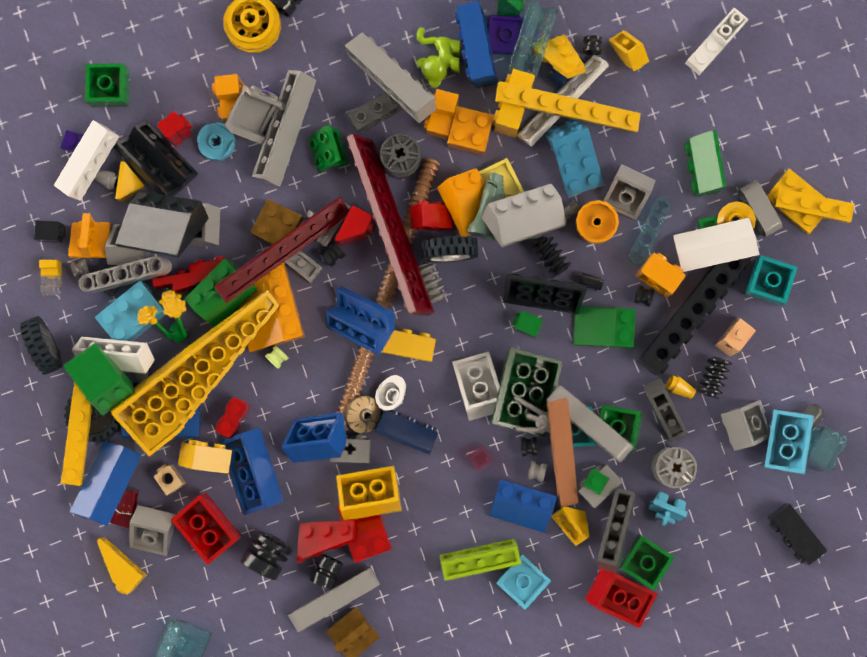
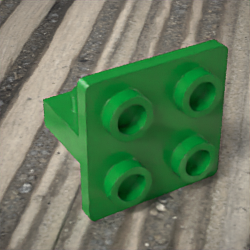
[308,125,349,173]

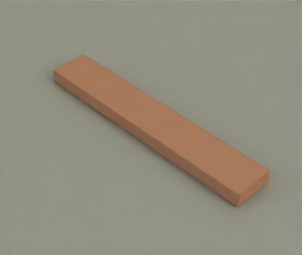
[547,397,578,508]

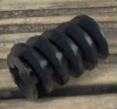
[531,237,571,279]
[697,357,732,399]

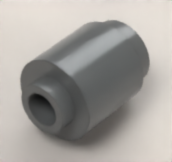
[801,403,825,430]

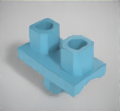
[648,492,688,527]

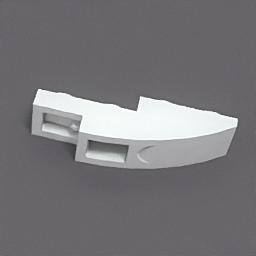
[685,7,749,75]

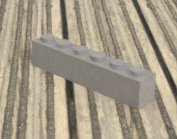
[345,32,436,123]
[252,70,317,187]

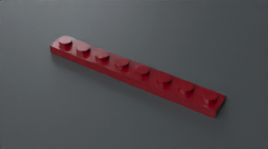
[214,197,349,304]

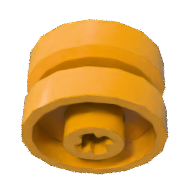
[575,200,619,244]

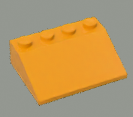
[238,262,305,353]

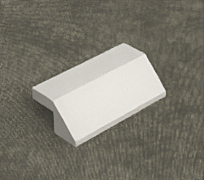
[673,218,759,272]

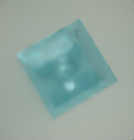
[806,426,847,472]

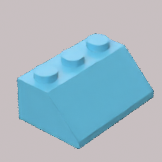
[765,409,814,474]

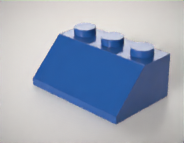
[281,412,347,463]
[489,479,557,533]

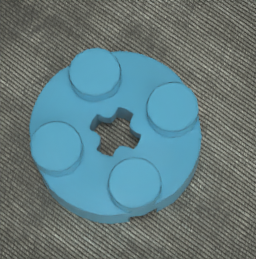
[197,122,236,161]

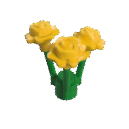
[137,290,188,343]

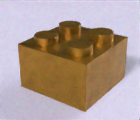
[250,199,304,245]

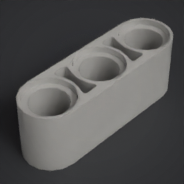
[738,180,783,237]

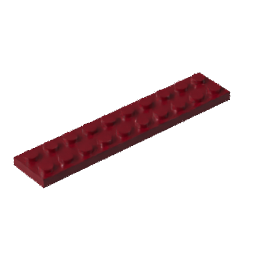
[347,134,435,316]

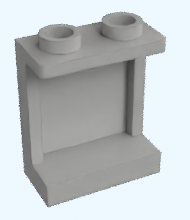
[224,85,282,145]

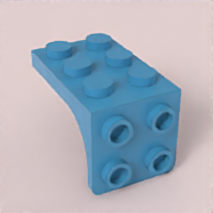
[544,119,604,197]

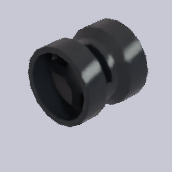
[320,241,346,267]

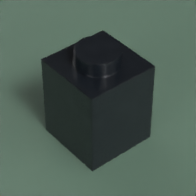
[34,221,66,243]

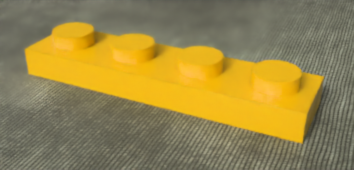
[774,188,855,224]

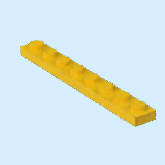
[495,81,641,133]

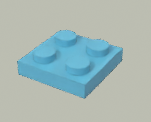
[496,554,551,610]

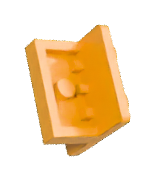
[68,213,111,258]

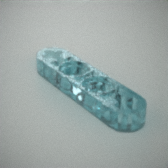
[629,196,671,265]

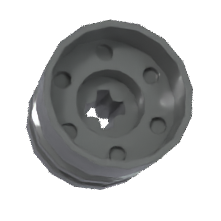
[380,134,421,180]

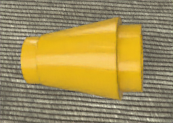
[666,375,696,399]

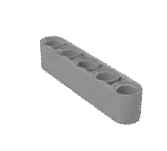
[79,256,172,293]
[547,385,633,463]
[288,567,380,632]

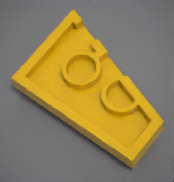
[530,34,586,79]

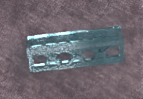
[508,1,558,78]

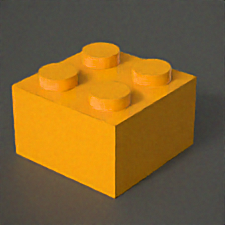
[447,106,494,156]
[635,253,686,298]

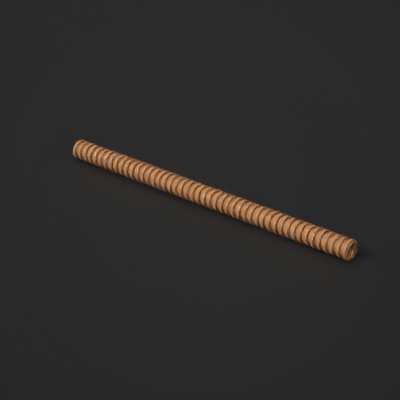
[336,158,440,431]

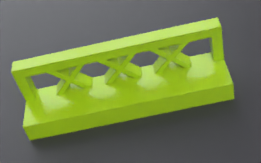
[440,538,521,581]

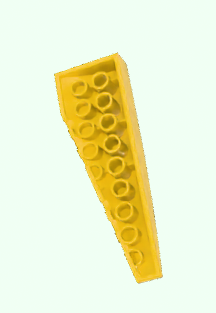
[110,290,279,457]

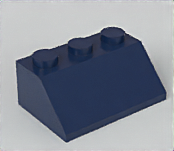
[375,410,438,455]

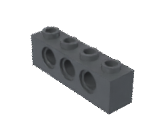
[348,76,416,135]
[597,488,635,573]

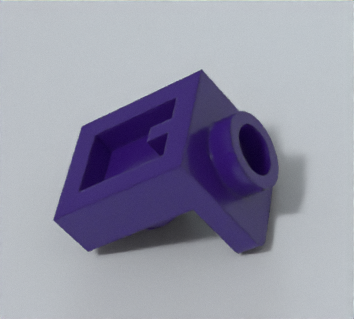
[60,130,84,153]

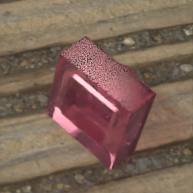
[467,445,494,472]

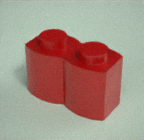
[216,397,250,438]

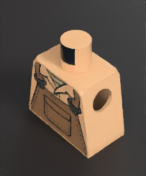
[714,317,756,357]

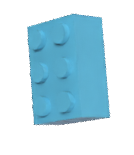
[95,281,165,342]

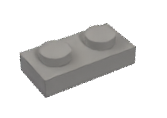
[285,250,323,283]

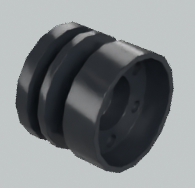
[241,531,292,580]

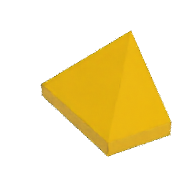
[115,161,145,202]
[551,506,589,546]

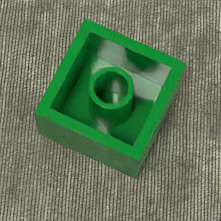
[85,63,129,107]
[619,534,675,591]

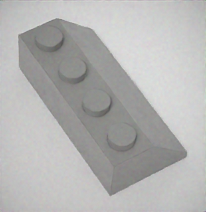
[482,183,566,248]

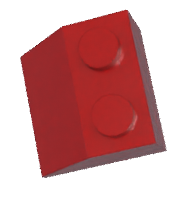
[335,205,377,247]

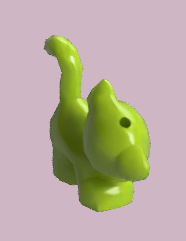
[416,27,461,88]

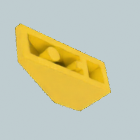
[97,537,147,595]

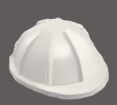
[375,375,406,411]

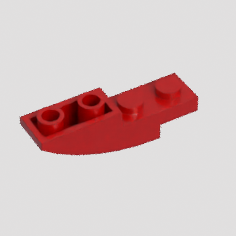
[152,256,228,293]

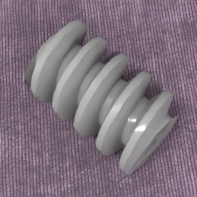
[418,263,447,304]

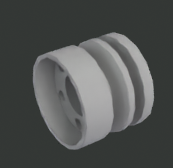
[651,447,697,488]

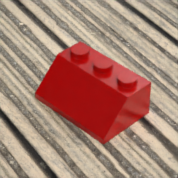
[171,492,242,565]

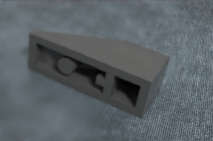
[643,378,688,442]

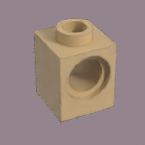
[153,464,186,495]

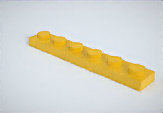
[61,382,93,486]

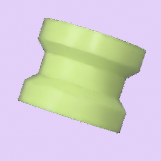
[265,345,289,369]

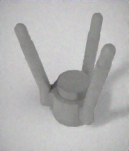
[514,396,550,434]

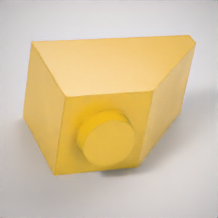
[609,30,649,71]

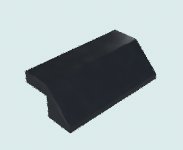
[113,120,198,196]

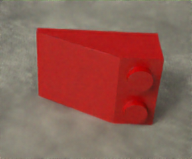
[337,505,393,563]
[585,569,658,628]

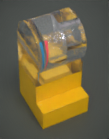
[39,260,62,296]

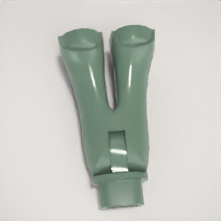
[467,172,505,241]

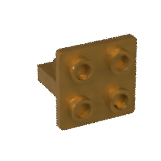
[326,607,380,657]

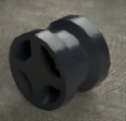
[583,35,602,55]
[634,285,655,307]
[521,437,538,456]

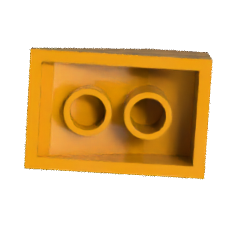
[437,168,485,237]

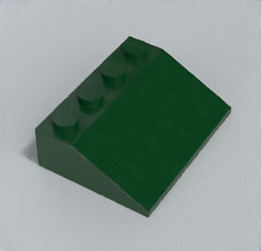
[491,347,563,437]

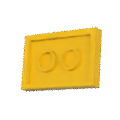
[767,169,824,234]

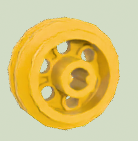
[223,0,281,53]

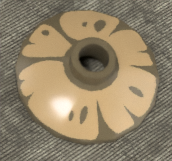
[345,395,381,434]

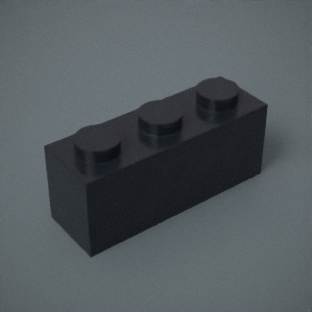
[767,503,827,565]

